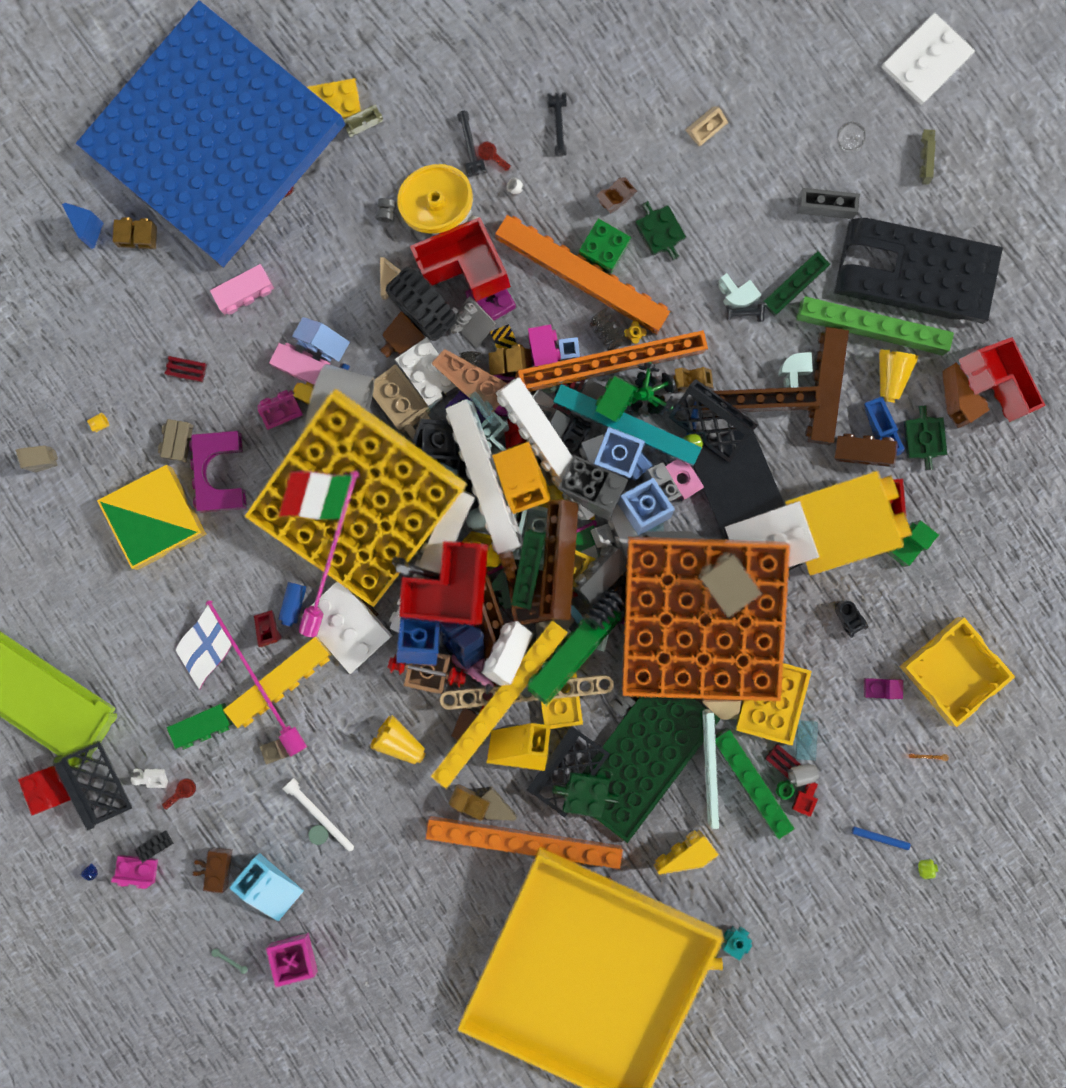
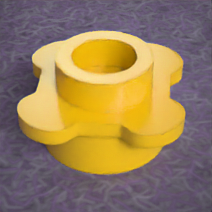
[624,321,647,344]

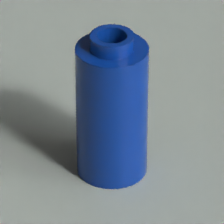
[278,582,307,627]

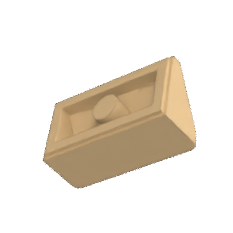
[685,107,728,146]

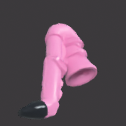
[451,654,494,694]

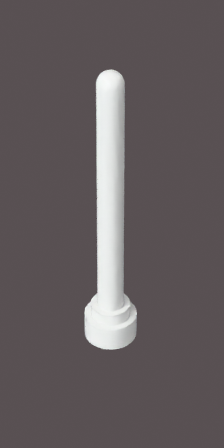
[283,778,354,851]

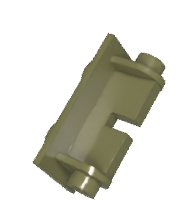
[343,104,383,137]

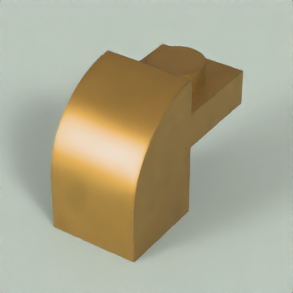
[674,367,713,392]
[448,784,491,821]

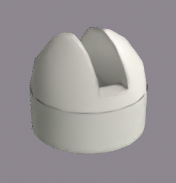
[507,177,523,195]

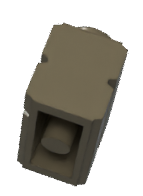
[158,419,194,463]

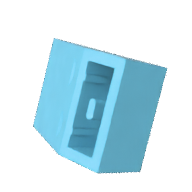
[230,853,304,921]

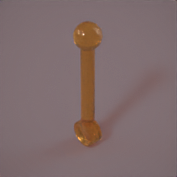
[909,754,949,762]

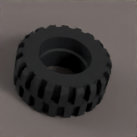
[386,267,457,341]

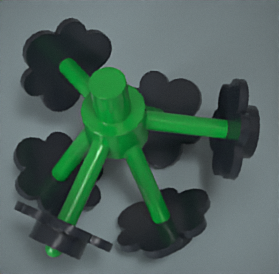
[626,362,675,415]

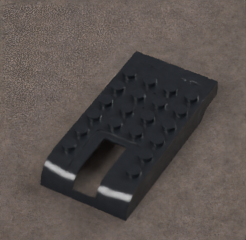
[834,218,1003,324]

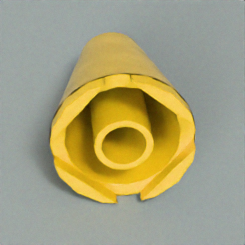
[879,349,919,403]
[370,715,426,765]

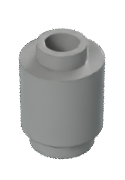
[788,763,819,787]

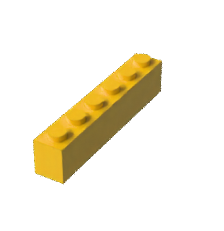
[224,636,332,728]

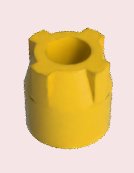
[87,413,109,432]

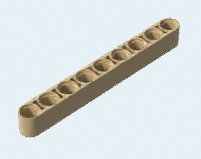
[440,675,613,709]

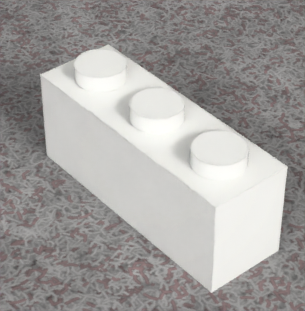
[482,621,533,686]

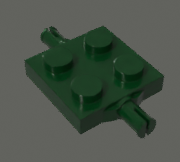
[635,201,686,260]
[904,405,948,471]
[553,772,619,818]

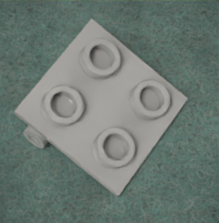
[449,296,496,349]

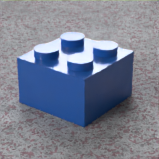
[397,617,440,665]

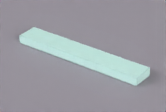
[702,709,719,829]

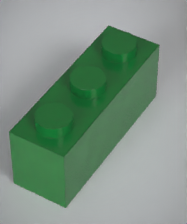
[166,703,234,750]

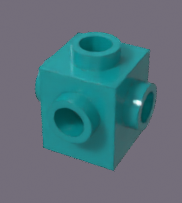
[720,926,752,961]

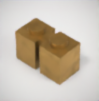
[112,217,157,249]
[488,344,532,377]

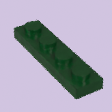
[764,251,831,316]
[511,529,546,610]

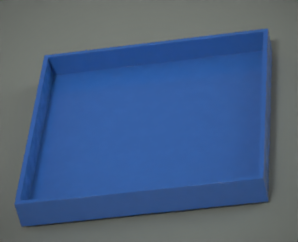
[76,0,346,268]

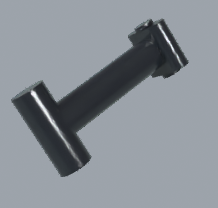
[725,301,765,322]

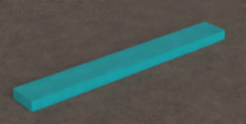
[553,384,702,466]

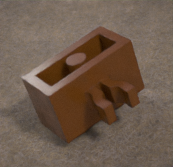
[192,847,233,893]

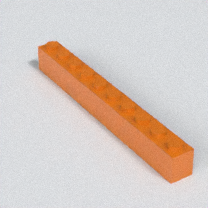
[495,215,670,335]
[516,330,708,392]
[426,816,623,869]

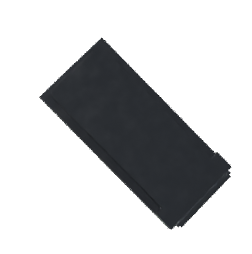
[694,430,803,571]

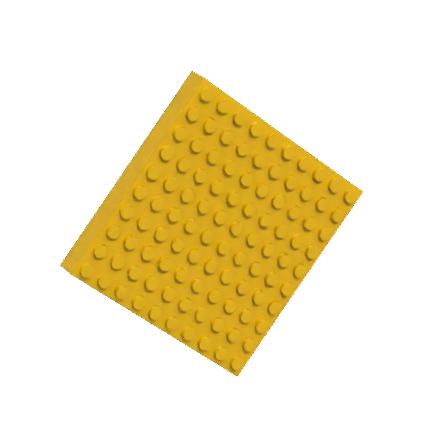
[458,848,723,1088]

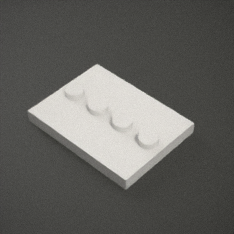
[882,13,975,105]
[725,501,819,567]
[300,582,392,674]

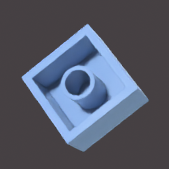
[594,427,645,479]
[618,478,675,536]

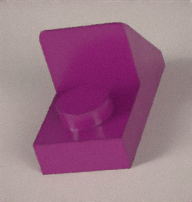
[864,678,904,699]

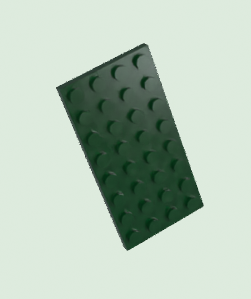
[581,696,721,843]

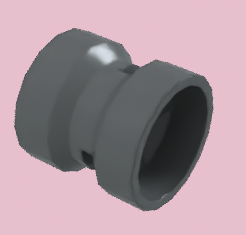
[375,198,397,223]
[609,690,636,717]

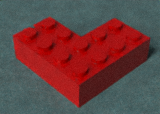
[410,217,511,302]
[958,337,1046,422]
[399,541,488,625]

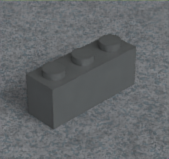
[797,188,860,219]
[573,545,627,606]

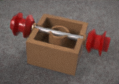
[388,652,467,694]

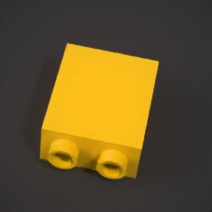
[785,471,912,576]

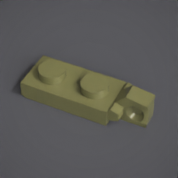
[919,129,936,185]

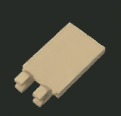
[373,364,430,440]

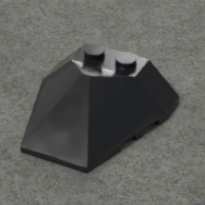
[412,419,474,495]

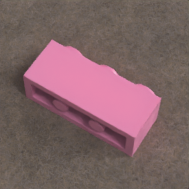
[210,264,275,315]
[269,343,330,385]

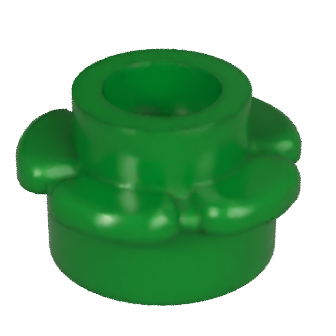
[775,781,795,800]

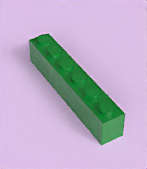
[528,602,622,706]
[715,728,795,839]

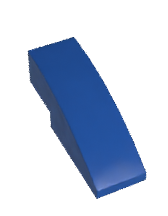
[864,397,905,456]

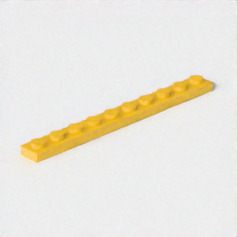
[431,620,568,789]

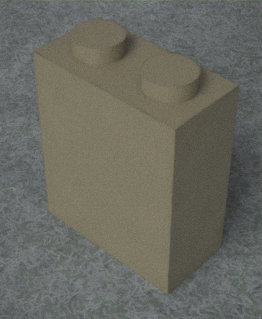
[699,552,761,617]

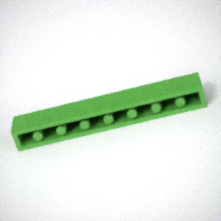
[796,296,954,356]

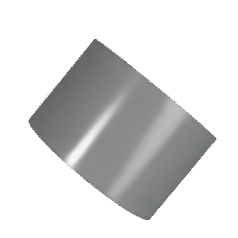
[305,364,375,429]

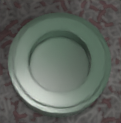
[308,824,329,845]

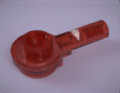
[478,141,511,172]
[162,778,196,810]

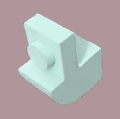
[718,273,761,309]
[778,352,813,388]

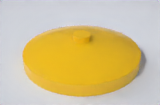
[397,164,473,234]

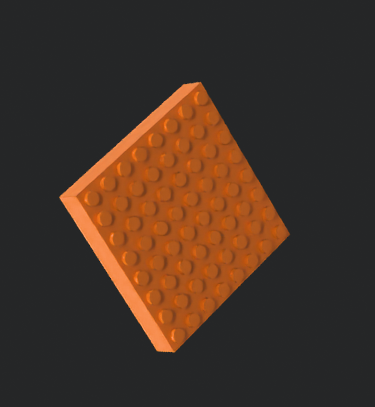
[622,537,790,701]

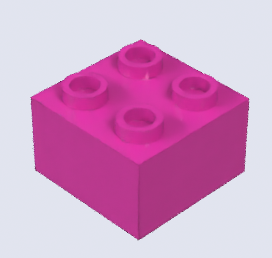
[528,324,561,367]
[266,933,318,988]

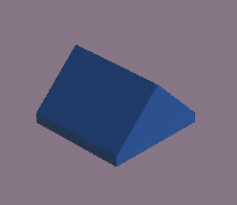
[62,203,103,249]

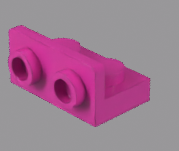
[257,390,303,430]
[111,855,158,889]

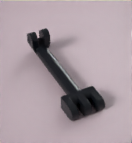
[548,92,567,156]
[457,110,486,177]
[392,556,440,580]

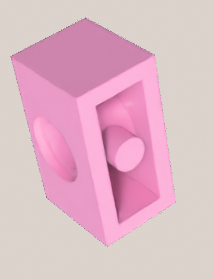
[665,459,704,501]

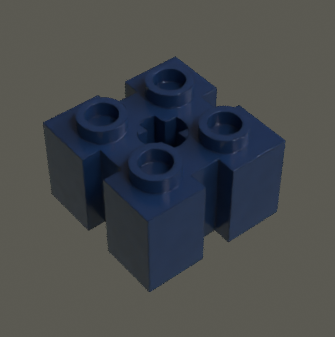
[440,621,485,669]

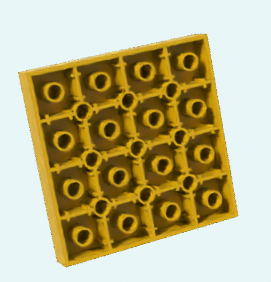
[244,389,466,607]

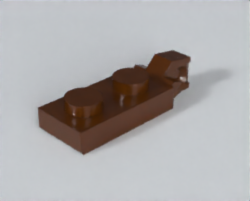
[499,550,518,589]

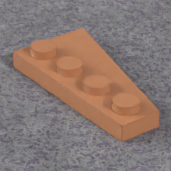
[431,349,507,416]

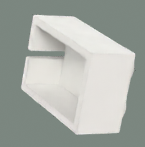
[395,337,458,409]

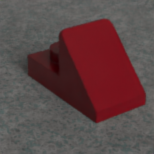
[254,610,282,648]

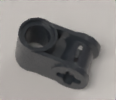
[562,417,591,455]
[835,600,869,638]

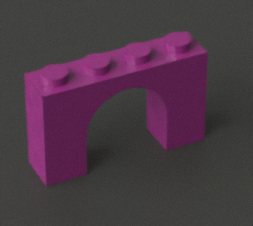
[189,431,247,513]

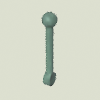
[211,948,248,974]

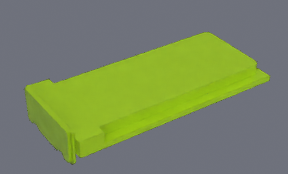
[0,631,117,767]

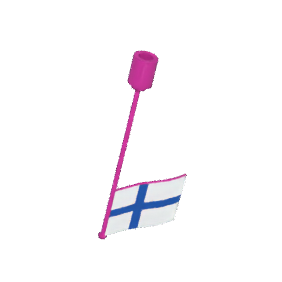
[176,600,307,757]

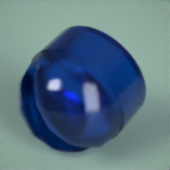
[80,863,98,881]

